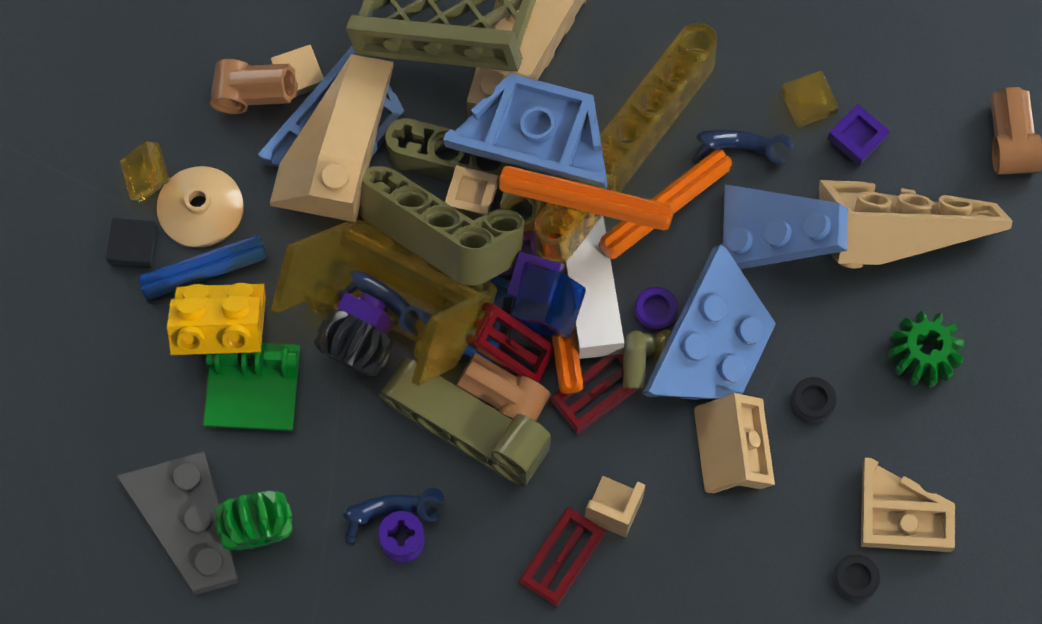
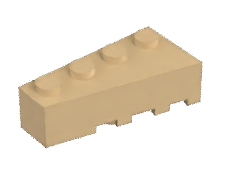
[467,0,587,118]

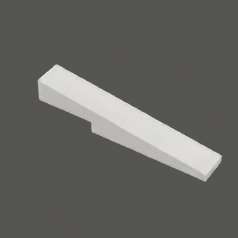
[553,176,624,359]

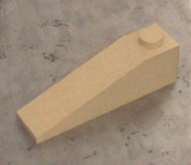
[818,180,1013,269]

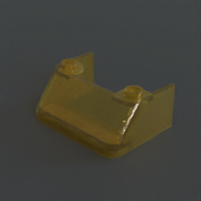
[271,220,497,386]

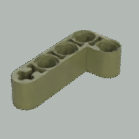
[385,118,550,232]
[359,166,525,286]
[379,357,551,487]

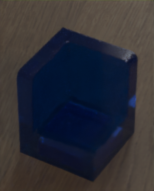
[511,268,586,338]

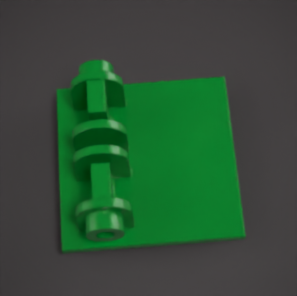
[203,343,300,431]

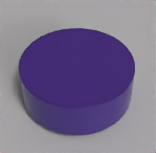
[634,287,678,333]

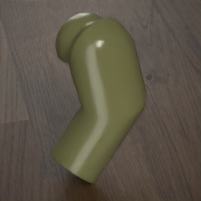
[623,330,655,389]

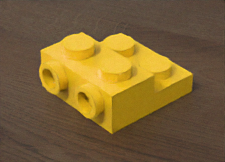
[167,283,266,355]

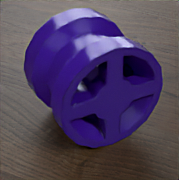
[378,511,425,564]

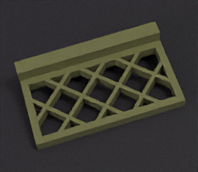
[346,0,536,72]

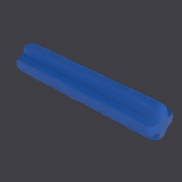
[138,235,266,300]

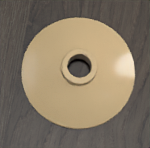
[157,166,244,249]

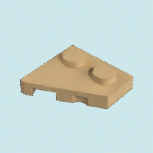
[861,458,955,552]

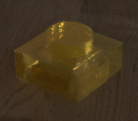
[781,70,839,128]
[120,141,170,201]

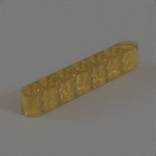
[535,23,718,263]

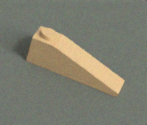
[270,54,394,222]

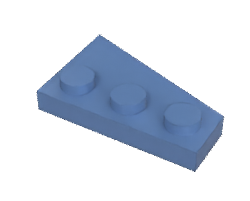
[723,184,848,269]

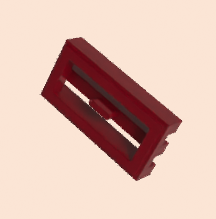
[465,303,554,383]
[549,354,647,436]
[518,506,606,608]

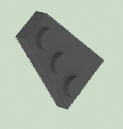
[117,452,239,595]

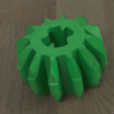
[888,310,965,388]
[215,490,293,551]

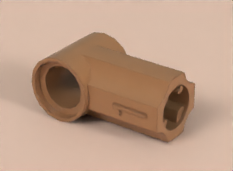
[209,59,298,114]
[990,87,1042,175]
[456,353,550,421]

